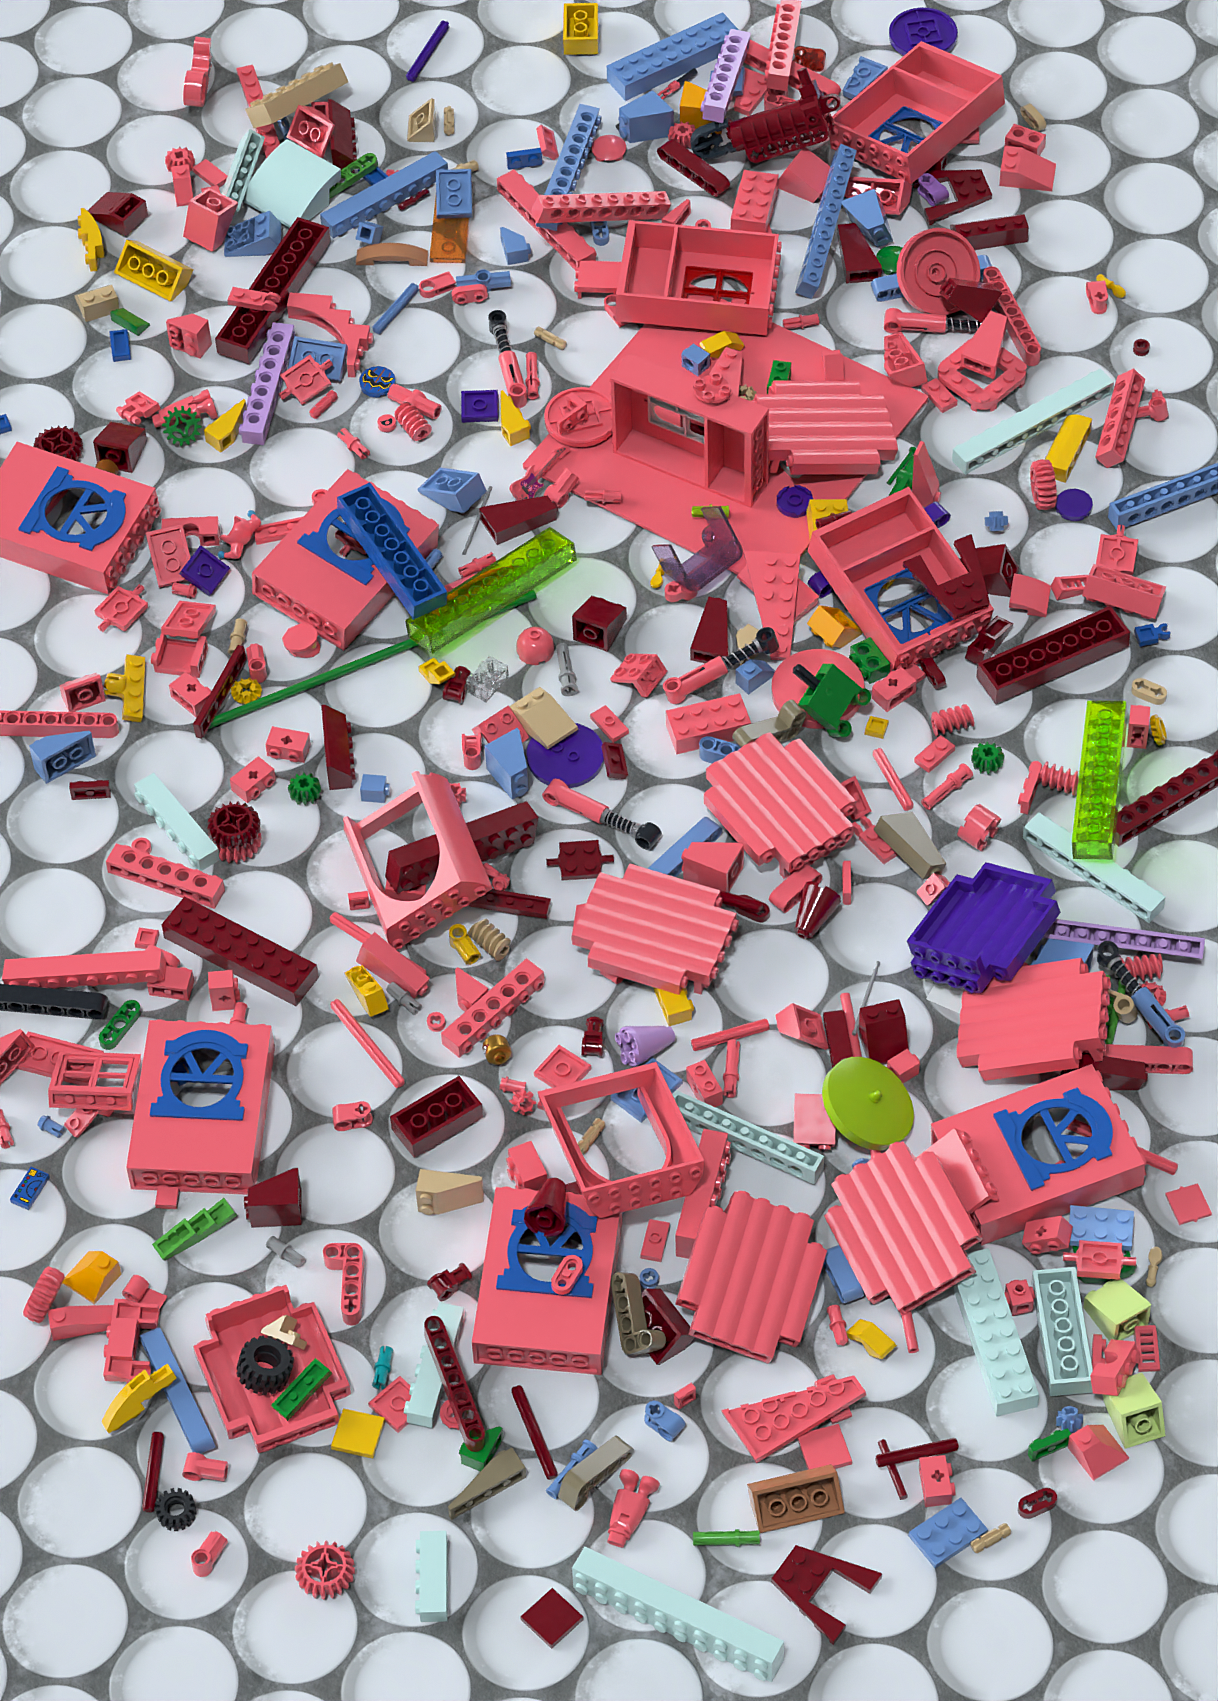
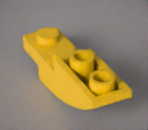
[78,208,104,272]
[102,1363,177,1433]

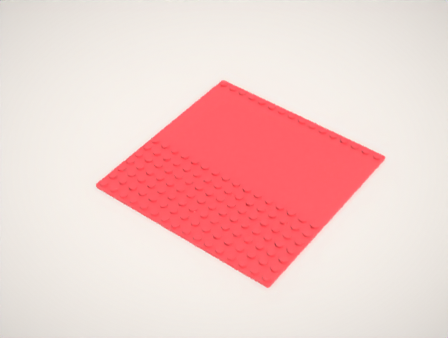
[523,284,928,575]

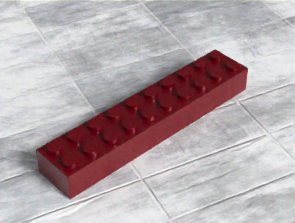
[215,217,331,364]

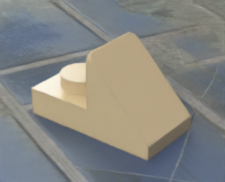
[260,1315,307,1350]

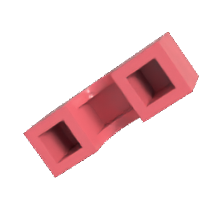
[161,516,220,546]
[1090,1339,1140,1396]

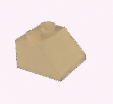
[74,285,119,322]

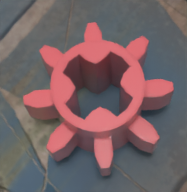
[449,783,466,807]
[509,1088,536,1115]

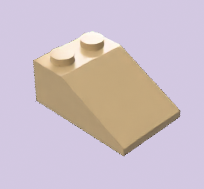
[509,687,578,749]
[415,1169,484,1215]

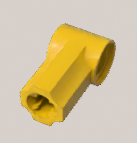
[449,924,481,965]

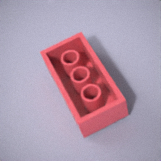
[730,170,779,233]
[666,693,751,755]

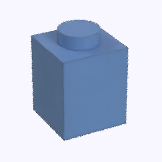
[356,221,384,244]
[360,774,390,803]

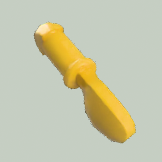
[1096,274,1126,298]
[650,557,668,588]

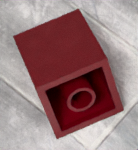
[939,278,1002,323]
[93,422,147,473]
[960,544,1019,597]
[572,596,627,652]
[859,999,909,1065]
[244,1168,302,1228]

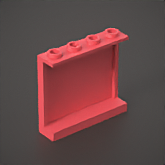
[916,1128,1000,1215]

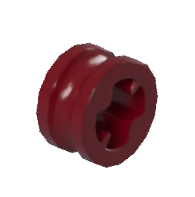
[1133,339,1150,356]

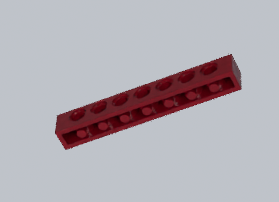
[1104,750,1218,847]

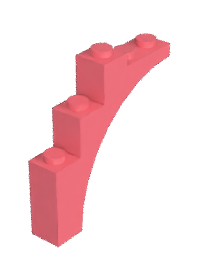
[287,293,373,378]

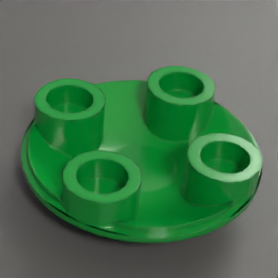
[876,246,903,275]

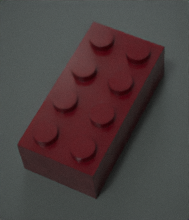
[390,1076,483,1158]

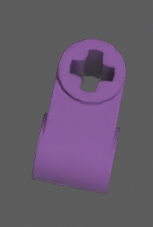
[918,173,949,206]

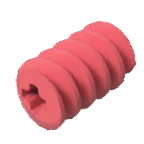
[394,403,432,441]
[931,704,974,736]
[1038,761,1082,796]
[1121,953,1163,981]

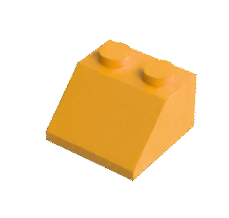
[807,605,863,648]

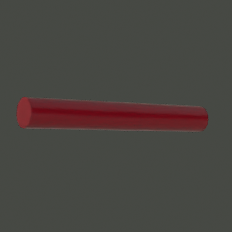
[878,1439,908,1500]

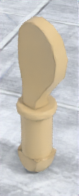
[1146,1246,1162,1287]

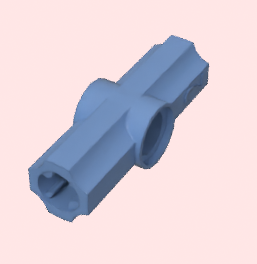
[456,269,511,292]

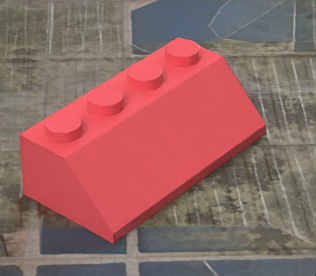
[1082,564,1166,619]

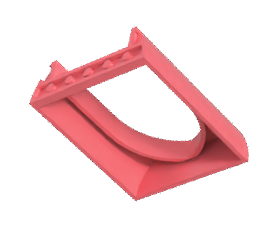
[343,771,493,950]
[538,1062,704,1218]

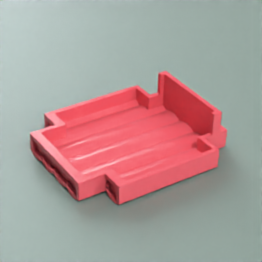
[751,381,898,475]
[704,732,856,879]
[572,864,739,995]
[957,958,1111,1081]
[824,1141,983,1315]
[675,1191,827,1364]
[193,1285,351,1453]

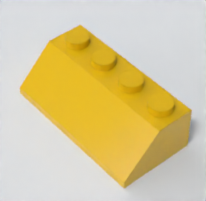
[114,240,194,301]

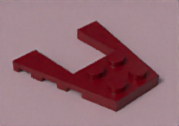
[912,169,992,226]
[903,534,990,619]
[771,1545,882,1645]

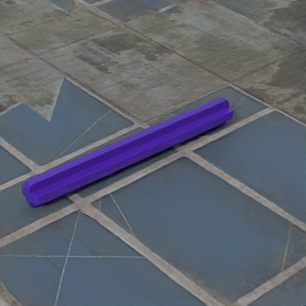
[406,20,449,82]

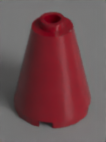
[794,881,841,939]
[524,1178,566,1237]

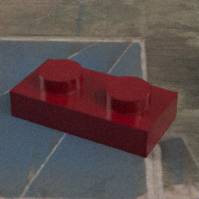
[601,742,628,779]
[69,780,111,800]

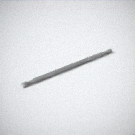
[462,486,493,555]
[852,961,880,1036]

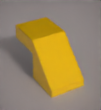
[699,331,745,359]
[418,658,455,684]
[846,1319,897,1359]

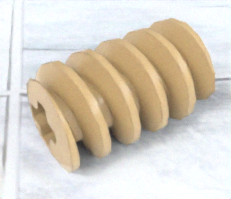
[468,918,511,961]

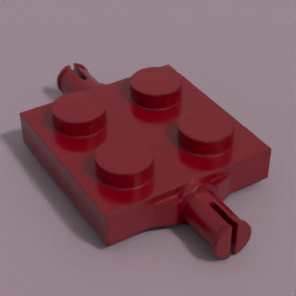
[546,840,614,881]

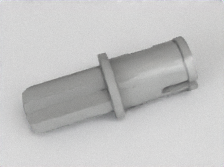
[386,982,422,1015]
[266,1236,305,1267]

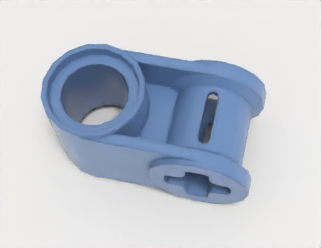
[644,1401,686,1441]

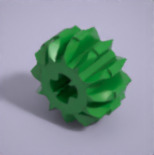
[971,741,1005,775]
[288,772,322,806]

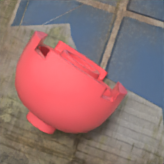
[516,626,555,665]

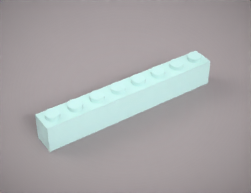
[1023,812,1166,923]

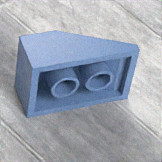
[417,467,487,513]
[29,731,96,784]

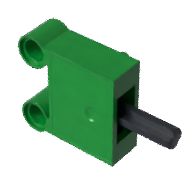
[793,664,871,737]

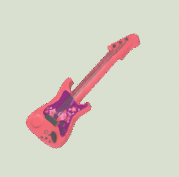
[509,446,570,501]

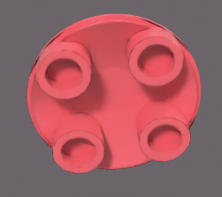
[591,135,626,162]
[693,372,731,403]

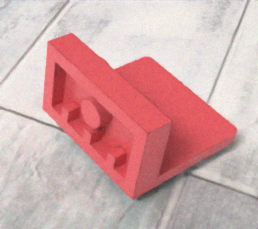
[610,653,667,697]
[471,705,529,743]

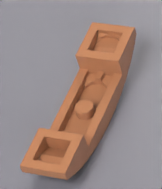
[356,243,428,266]

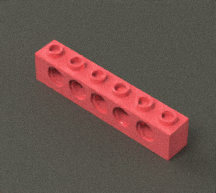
[1095,368,1146,468]
[106,843,225,909]
[441,958,545,1058]

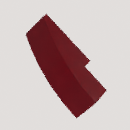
[965,616,1014,664]

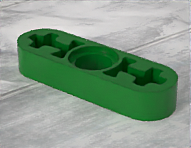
[99,1000,141,1050]

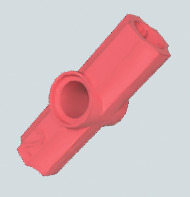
[387,384,442,419]

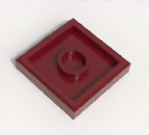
[520,1588,584,1649]

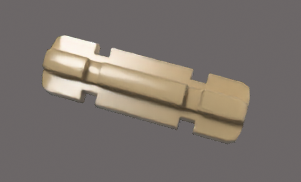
[444,106,454,136]
[534,326,567,350]
[578,1118,605,1154]
[970,1523,1011,1553]

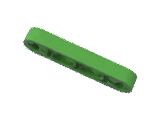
[329,153,378,199]

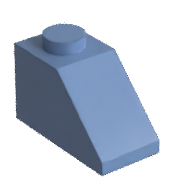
[500,227,531,265]
[735,659,775,695]

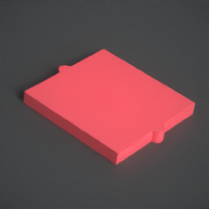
[1165,1183,1212,1225]

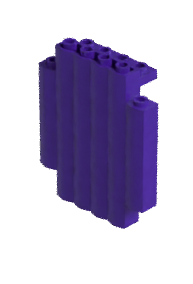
[907,862,1061,993]

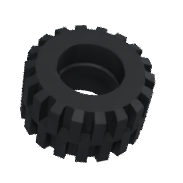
[236,1335,294,1395]

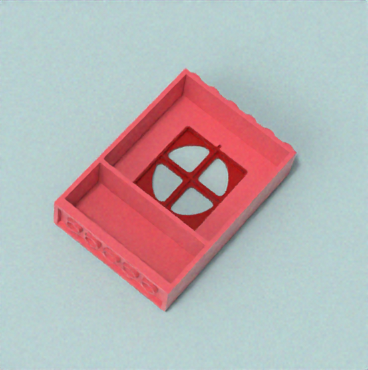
[615,220,782,335]

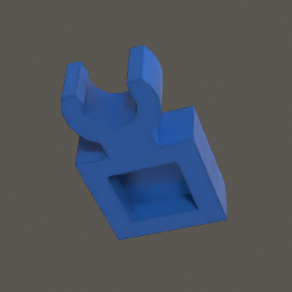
[1134,623,1171,647]

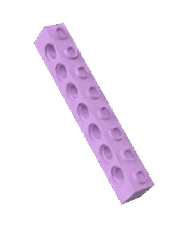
[700,29,751,123]
[239,322,295,445]
[1042,919,1205,959]

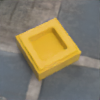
[864,716,889,739]

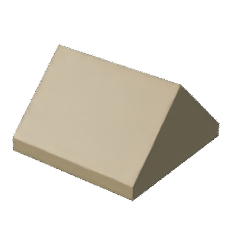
[407,98,436,142]

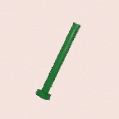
[887,447,916,485]

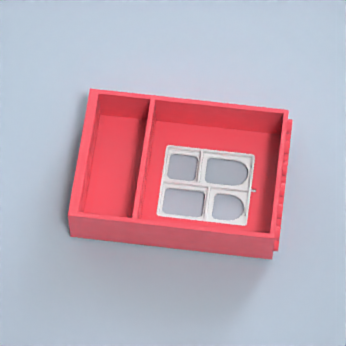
[609,353,769,508]

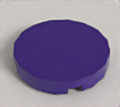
[776,485,813,518]
[1055,488,1093,521]

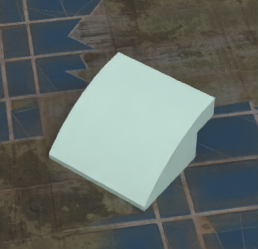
[243,139,341,228]

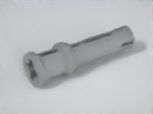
[556,643,578,696]

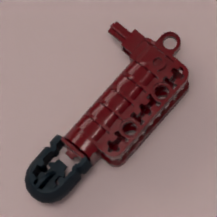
[690,67,841,163]

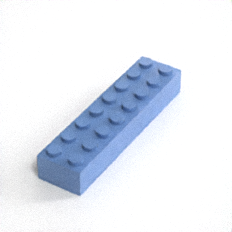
[606,12,739,101]

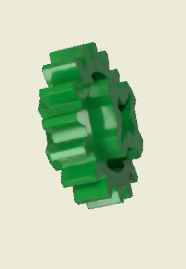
[162,406,202,446]

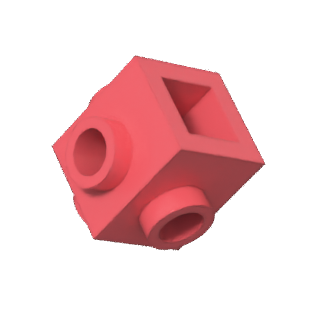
[1004,1279,1035,1316]

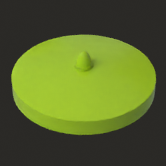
[822,1057,914,1150]

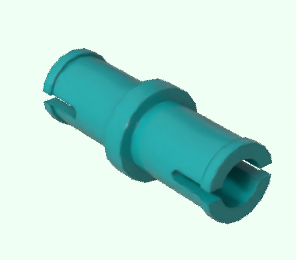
[372,1346,393,1389]

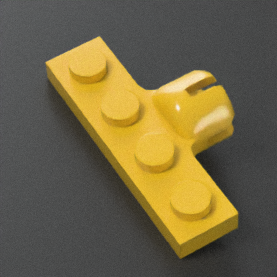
[104,654,145,722]

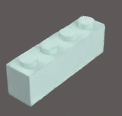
[415,1531,448,1622]

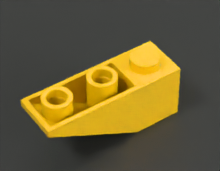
[501,390,531,446]
[204,399,247,453]
[344,965,389,1017]

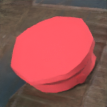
[282,623,320,658]

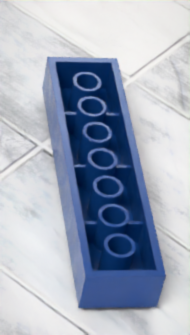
[337,482,447,620]

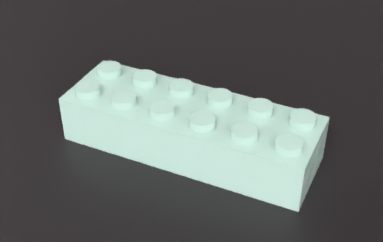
[1031,1267,1093,1396]

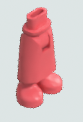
[151,389,218,428]
[607,1469,660,1548]

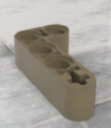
[732,700,806,748]
[611,1272,666,1355]
[558,1435,634,1511]

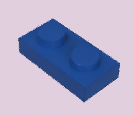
[506,148,542,170]

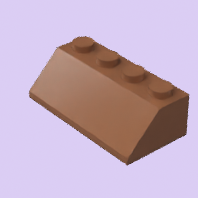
[747,1464,845,1533]

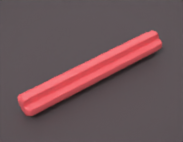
[873,748,914,811]
[691,1019,769,1051]

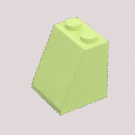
[1083,1278,1151,1342]
[1103,1373,1166,1449]

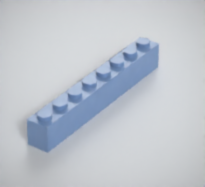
[320,151,448,239]

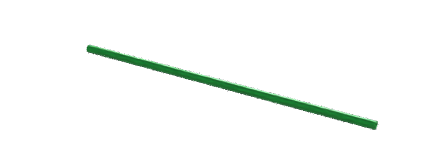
[208,590,537,729]

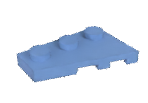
[842,56,888,99]

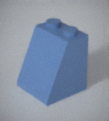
[618,90,674,143]
[841,189,893,247]
[485,728,529,800]
[1031,938,1094,972]

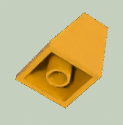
[680,81,722,134]

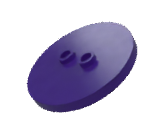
[889,7,958,56]
[527,723,604,788]

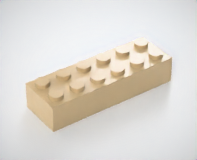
[245,62,348,128]

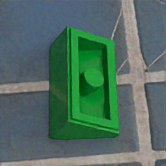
[110,308,150,336]

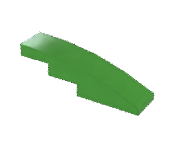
[152,1198,237,1261]

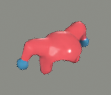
[218,510,261,559]

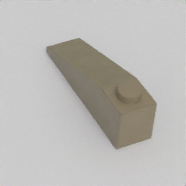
[448,1448,526,1520]

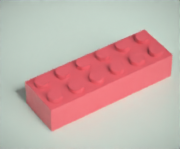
[675,1129,731,1259]

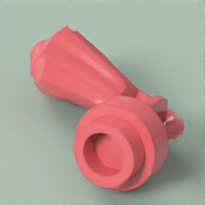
[483,863,510,891]

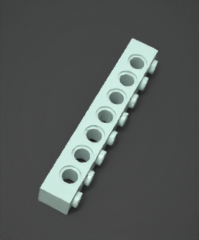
[673,1090,824,1185]

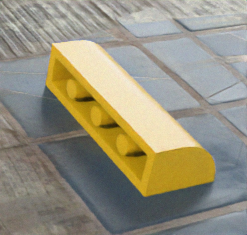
[1044,414,1092,483]

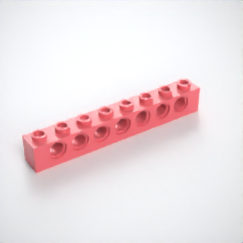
[764,0,802,91]
[531,191,671,223]

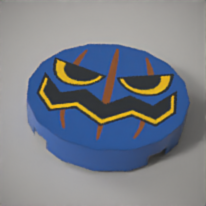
[359,366,396,398]

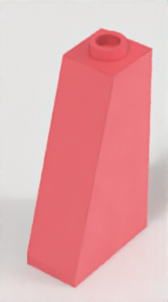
[961,311,1007,379]
[356,932,430,999]

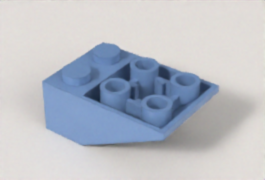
[224,211,281,257]

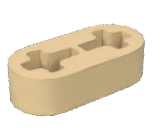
[1020,103,1046,132]
[1131,678,1167,705]

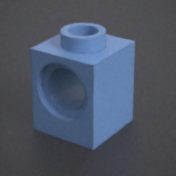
[681,343,710,376]

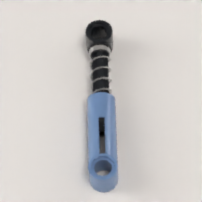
[1097,941,1185,1048]

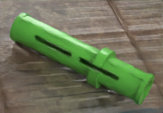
[693,1529,760,1547]

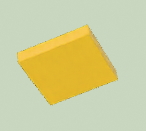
[331,1408,385,1459]

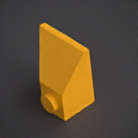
[62,1251,121,1304]

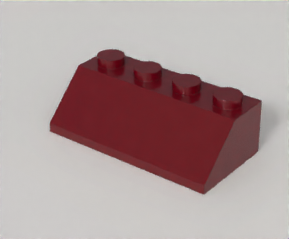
[328,99,357,173]
[950,214,1029,250]
[321,705,356,790]

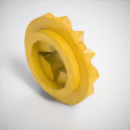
[231,677,262,704]
[1150,714,1167,745]

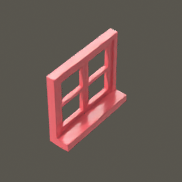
[48,1051,141,1111]

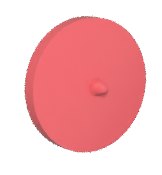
[897,228,980,315]
[771,649,864,729]

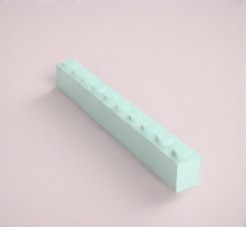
[952,368,1114,475]

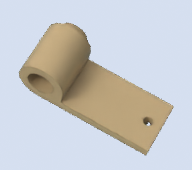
[1108,989,1138,1023]

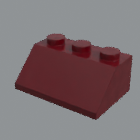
[641,1288,695,1365]

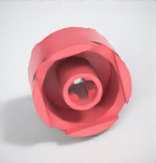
[957,804,1001,851]

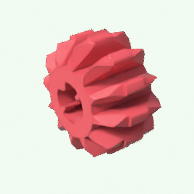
[668,121,696,149]
[165,146,195,172]

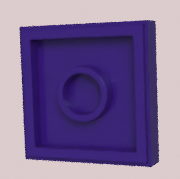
[461,390,498,423]
[179,545,230,596]

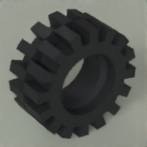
[155,1488,197,1531]

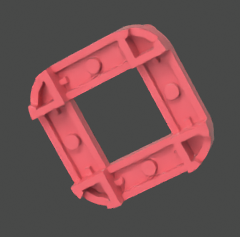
[937,338,1027,412]

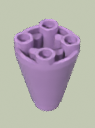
[615,1026,675,1066]

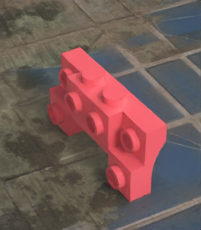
[103,1299,160,1384]

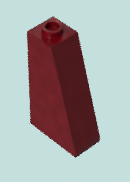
[837,223,882,284]
[479,495,558,545]
[690,596,728,663]
[1060,1053,1148,1090]

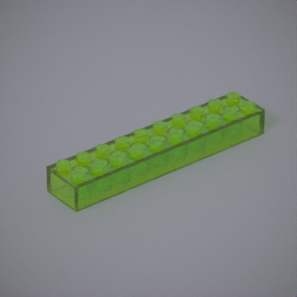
[405,527,577,654]
[1072,701,1127,860]

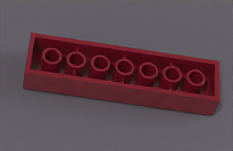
[976,606,1130,704]
[385,801,539,893]
[161,896,319,1006]

